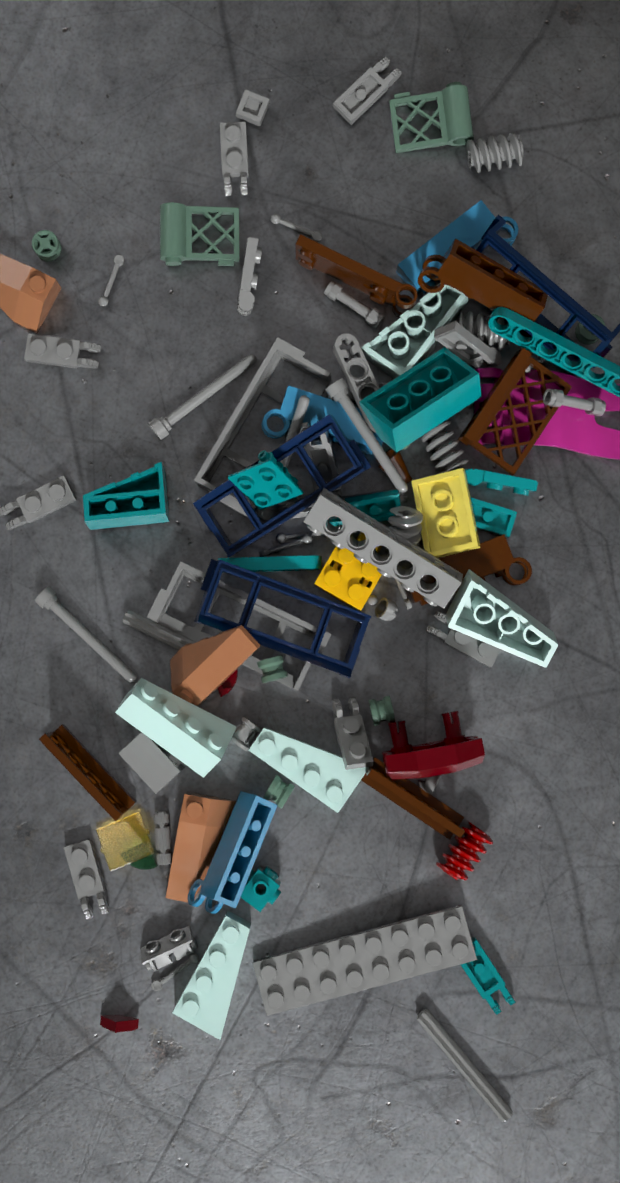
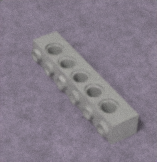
[303,488,463,609]

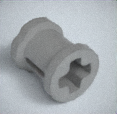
[231,716,262,752]

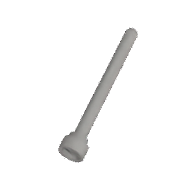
[148,354,257,440]
[325,378,408,493]
[257,395,309,520]
[34,586,137,683]

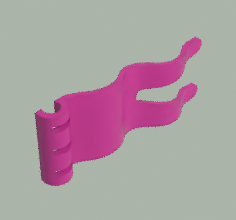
[473,368,620,460]

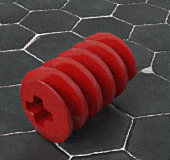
[436,820,493,880]

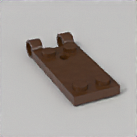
[295,234,417,318]

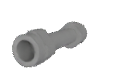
[324,280,385,329]
[543,389,606,416]

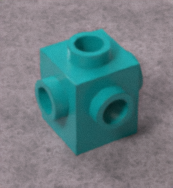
[241,866,281,912]

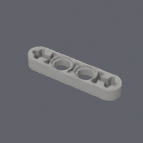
[333,333,380,433]

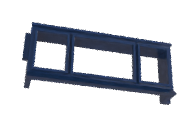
[476,214,620,368]
[193,414,371,558]
[194,559,372,678]

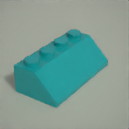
[359,347,482,453]

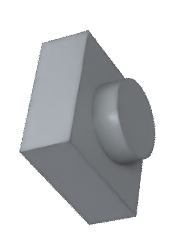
[236,89,270,126]

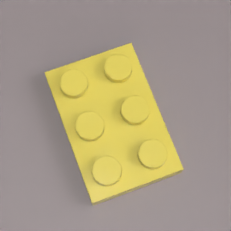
[411,468,480,558]

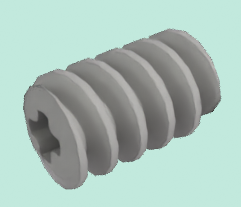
[466,133,524,173]
[458,310,510,351]
[421,420,468,473]
[385,506,423,567]

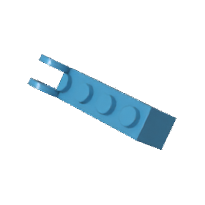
[396,200,519,295]
[261,385,383,455]
[188,791,278,914]

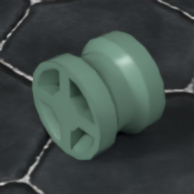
[32,230,62,262]
[575,314,605,345]
[257,655,288,683]
[368,696,395,726]
[263,775,295,809]

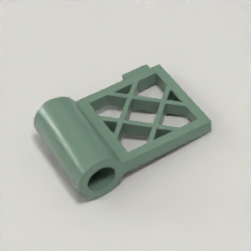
[389,82,474,153]
[160,202,239,266]

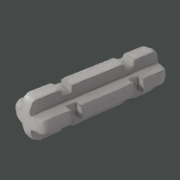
[154,811,172,865]

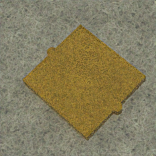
[96,812,155,872]

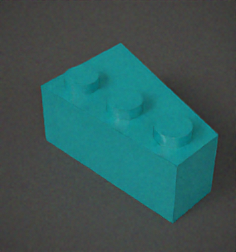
[83,462,169,530]

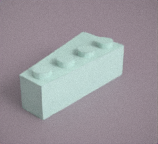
[361,284,468,379]
[446,569,558,668]
[115,678,236,778]
[248,727,369,813]
[172,910,251,1040]

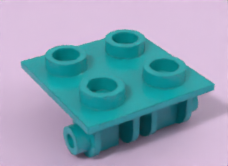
[227,450,304,510]

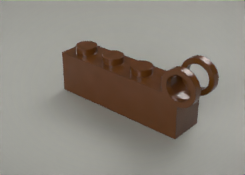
[418,238,548,322]
[409,534,532,606]

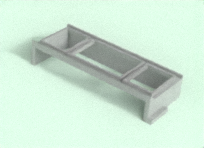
[194,337,331,517]
[147,561,331,692]

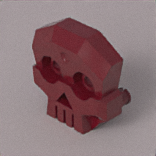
[382,711,485,780]

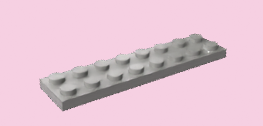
[253,905,477,1016]

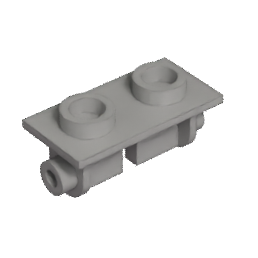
[140,926,198,971]

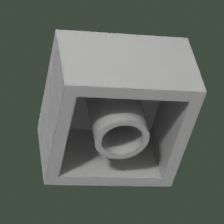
[118,732,185,794]

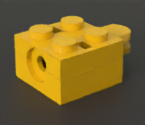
[314,532,382,612]

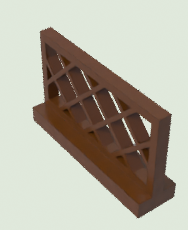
[458,348,572,475]
[39,724,136,821]
[361,757,465,840]

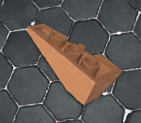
[0,254,61,334]
[170,625,261,707]
[166,791,236,902]

